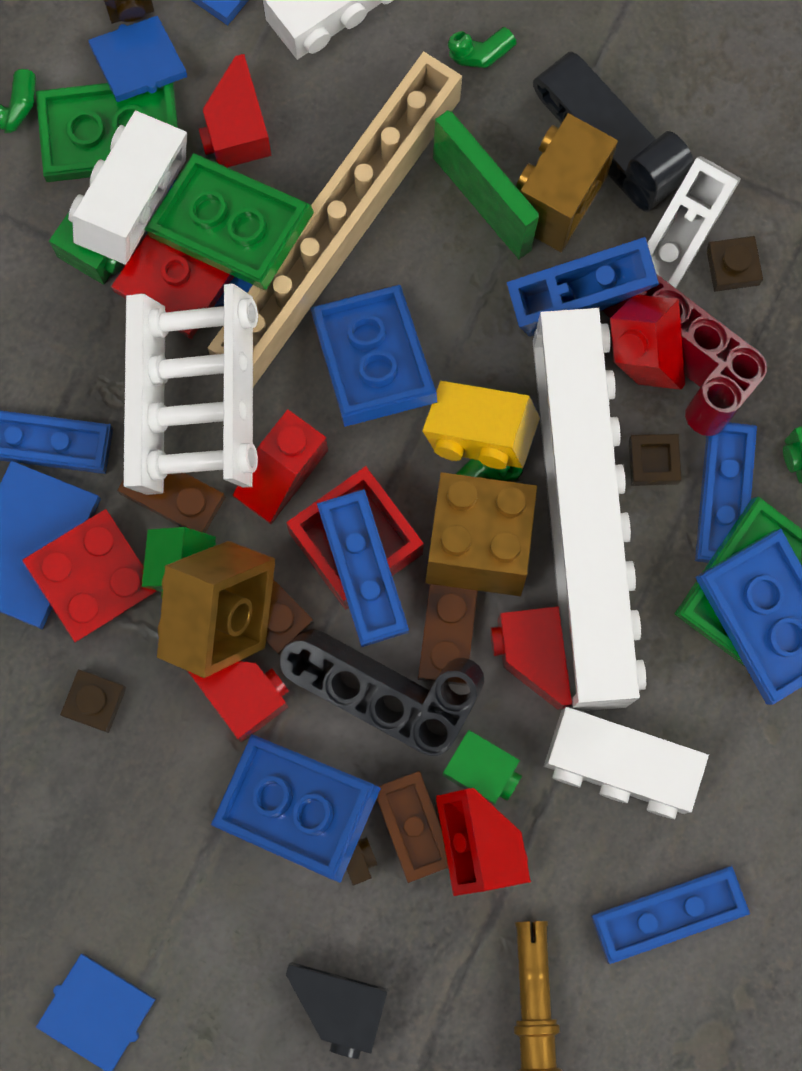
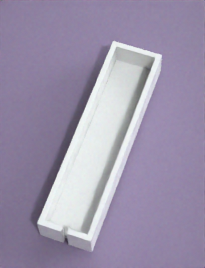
[533,308,646,711]

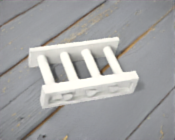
[124,284,258,495]

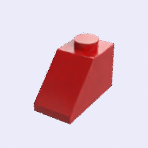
[198,54,272,168]
[610,295,685,390]
[233,409,328,525]
[490,606,572,710]
[188,661,289,742]
[436,788,531,896]

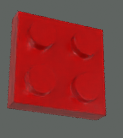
[22,509,157,643]

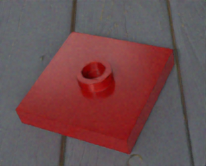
[111,234,234,339]

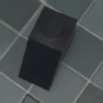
[286,962,388,1059]

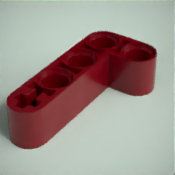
[602,274,767,436]

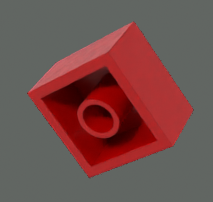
[286,466,424,610]

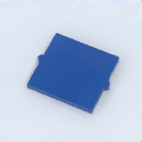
[88,15,187,102]
[36,953,156,1071]

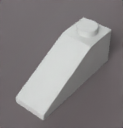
[648,156,741,288]

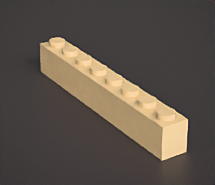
[208,51,462,387]

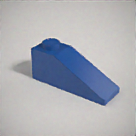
[507,237,660,337]

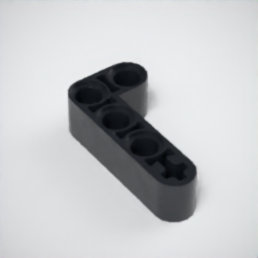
[533,52,693,212]
[280,629,485,756]

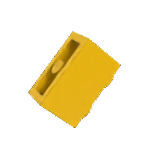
[422,380,540,469]

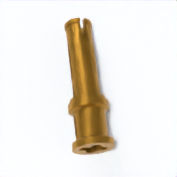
[514,921,562,1071]

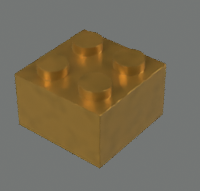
[516,113,618,253]
[425,472,537,597]
[157,541,275,678]

